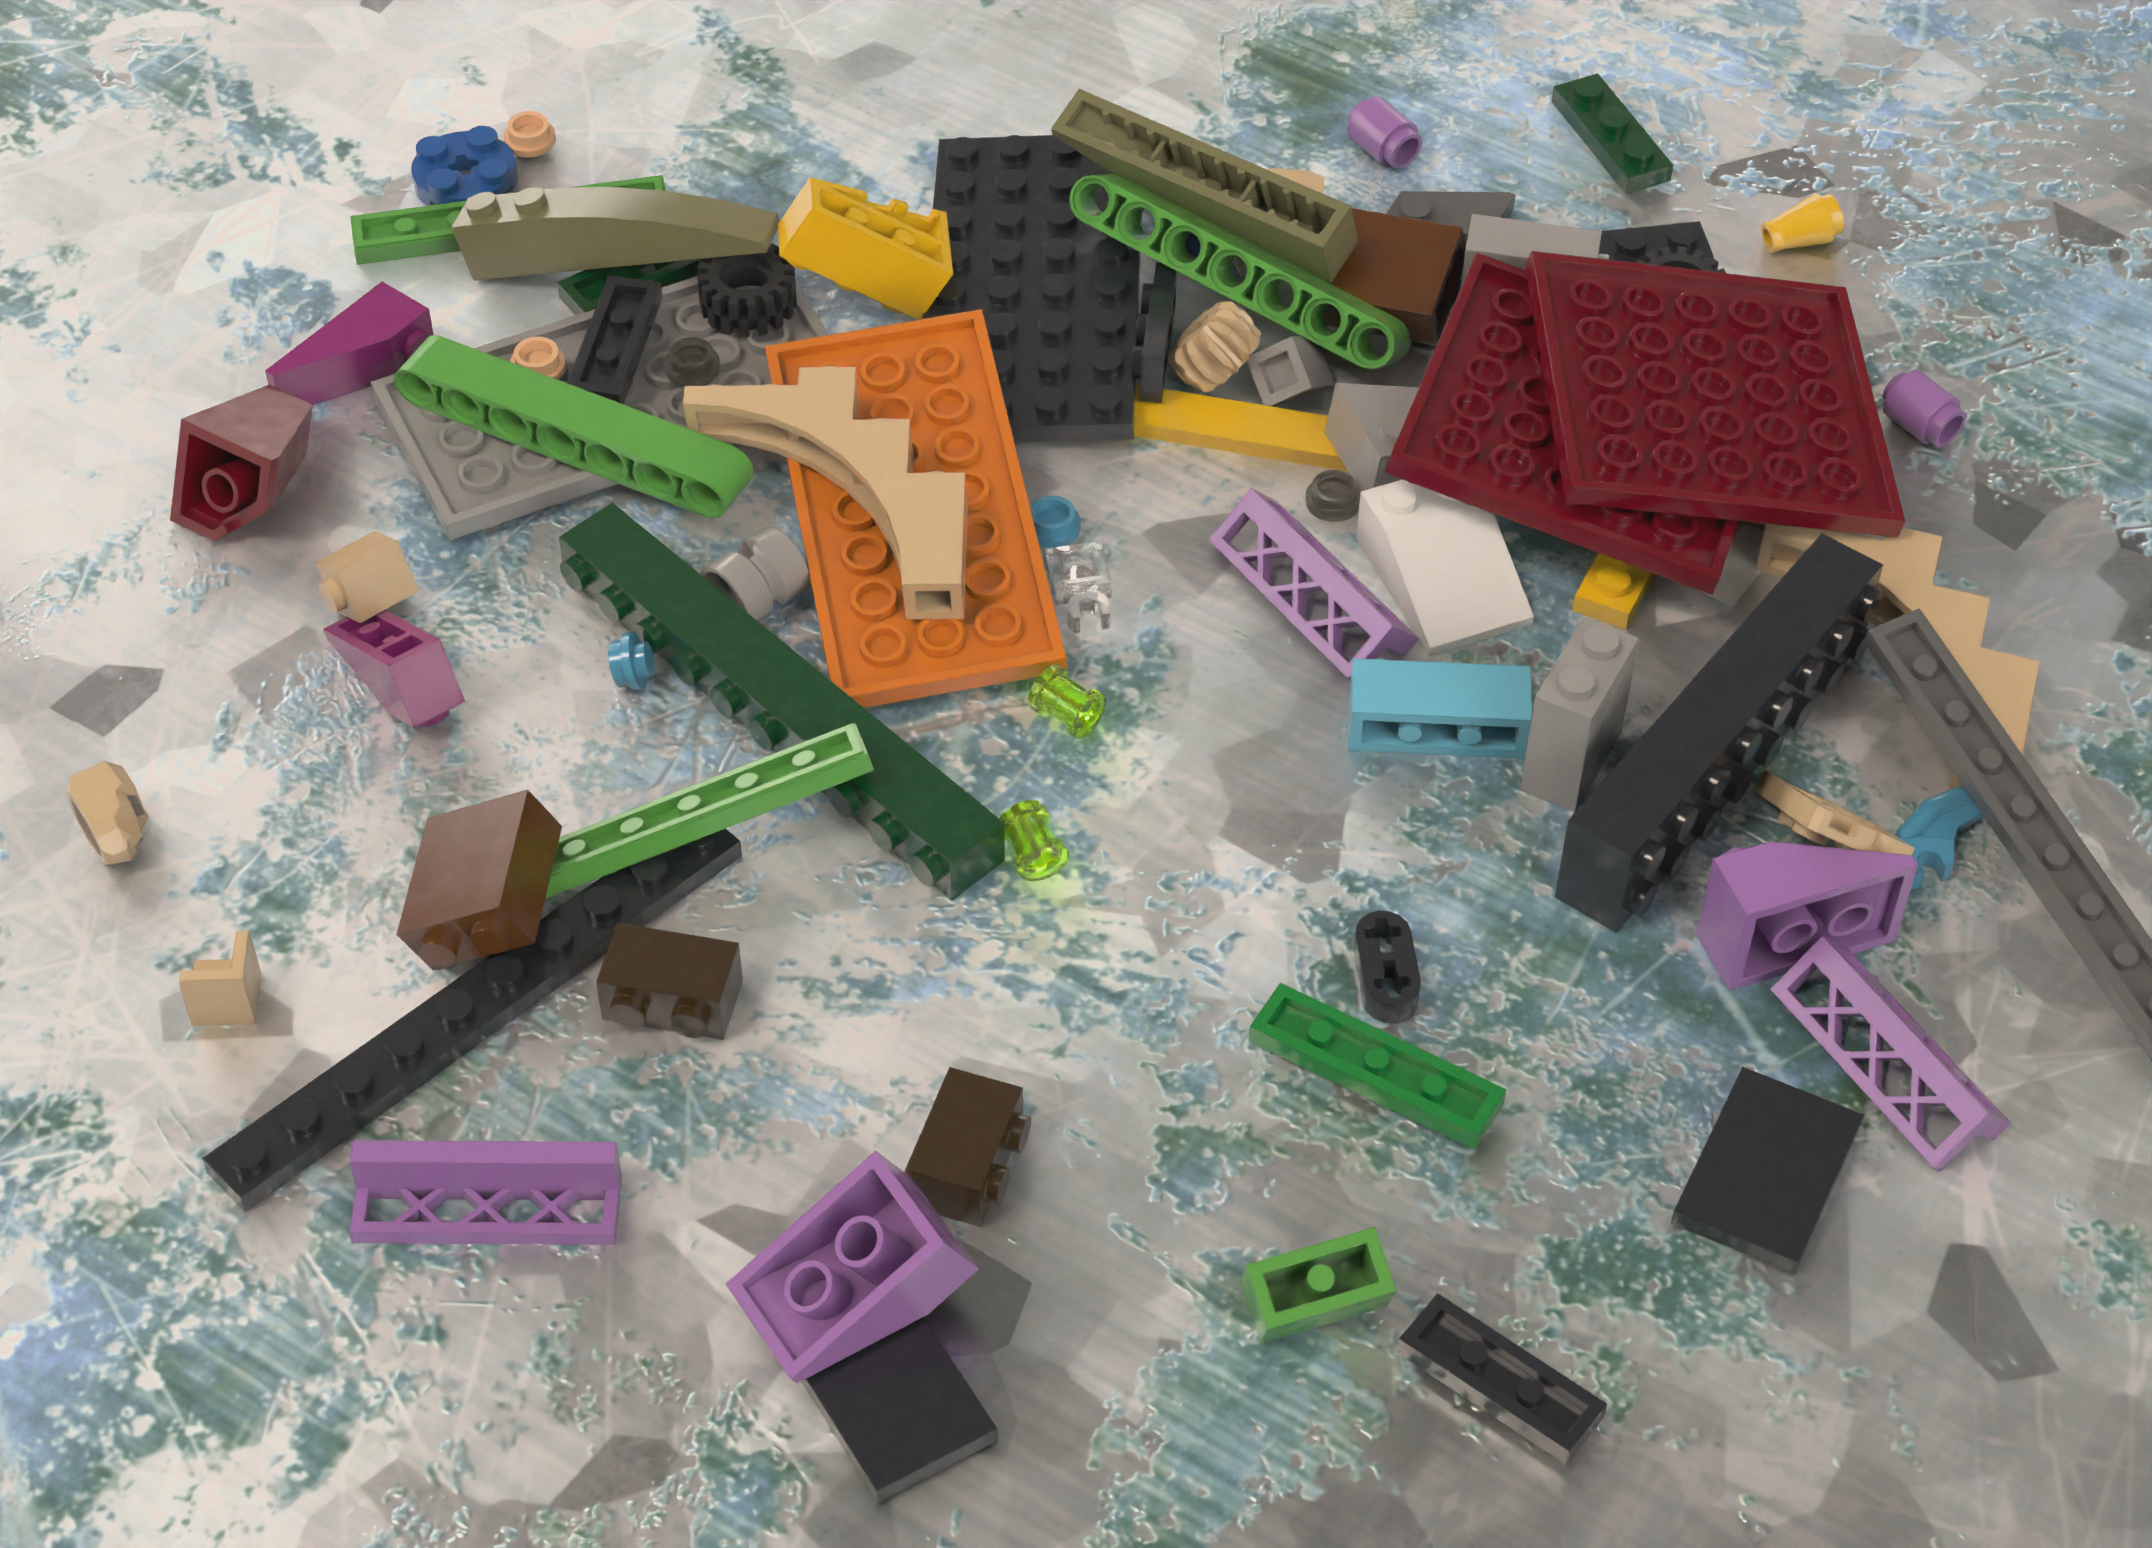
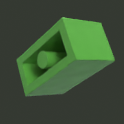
[1240,1227,1396,1344]

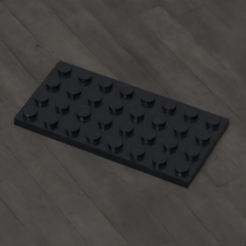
[922,135,1143,443]

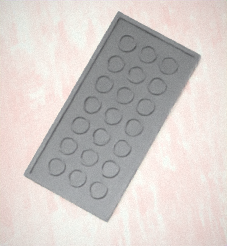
[370,276,829,541]

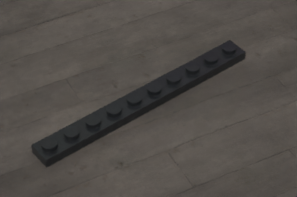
[202,828,742,1212]

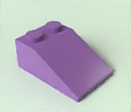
[1696,842,1918,991]
[726,1150,979,1383]

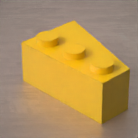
[778,177,953,320]

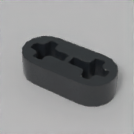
[1354,910,1421,1024]

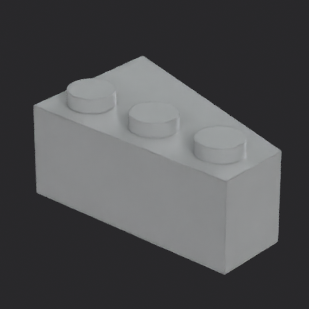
[1325,383,1419,492]

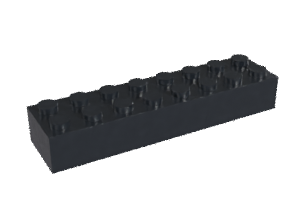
[1555,533,1883,933]

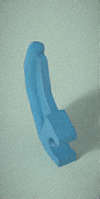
[1895,787,1984,890]

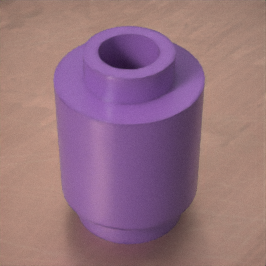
[1347,96,1422,169]
[1882,369,1967,448]

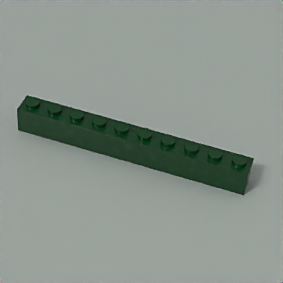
[559,503,1005,901]

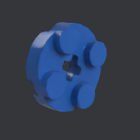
[411,125,518,206]

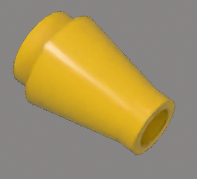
[1761,193,1844,253]

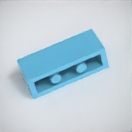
[1348,658,1532,759]

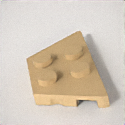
[1754,769,1915,855]

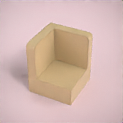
[179,930,261,1026]

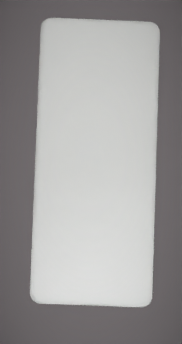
[1696,524,1764,607]

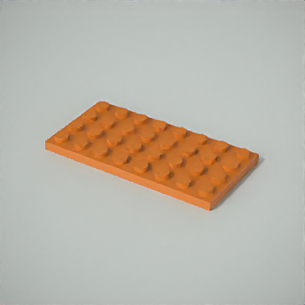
[765,309,1067,708]

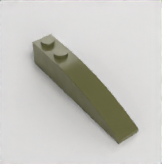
[1051,89,1359,283]
[451,187,780,280]

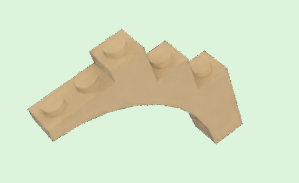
[683,366,968,619]
[1756,524,2040,789]

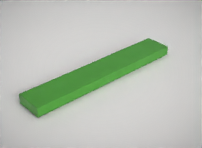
[350,175,666,265]
[545,723,874,899]

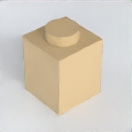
[315,531,419,623]

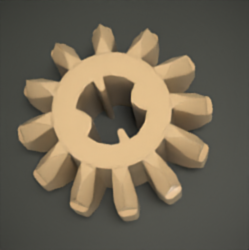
[1168,301,1261,392]

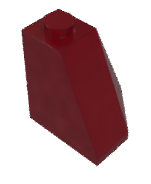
[170,385,313,541]

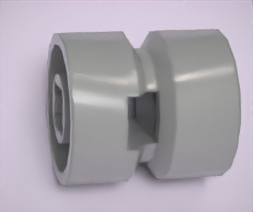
[700,526,810,622]

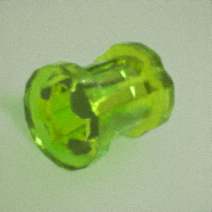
[1028,664,1107,739]
[999,800,1069,881]

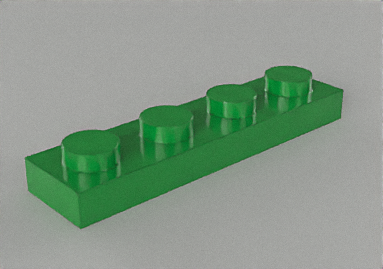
[1248,983,1507,1150]

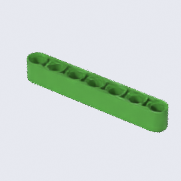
[1069,173,1411,369]
[394,335,754,519]

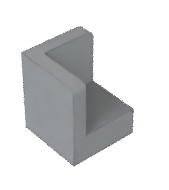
[1247,336,1335,407]

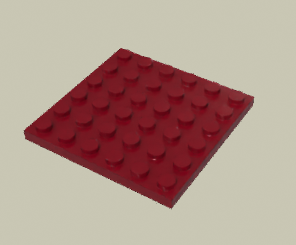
[1525,251,1906,537]
[1384,252,1738,595]

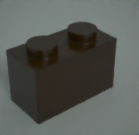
[596,923,743,1040]
[905,1067,1031,1227]

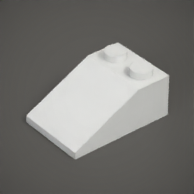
[1356,479,1534,656]

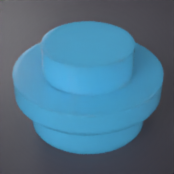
[1030,496,1081,548]
[608,632,655,691]

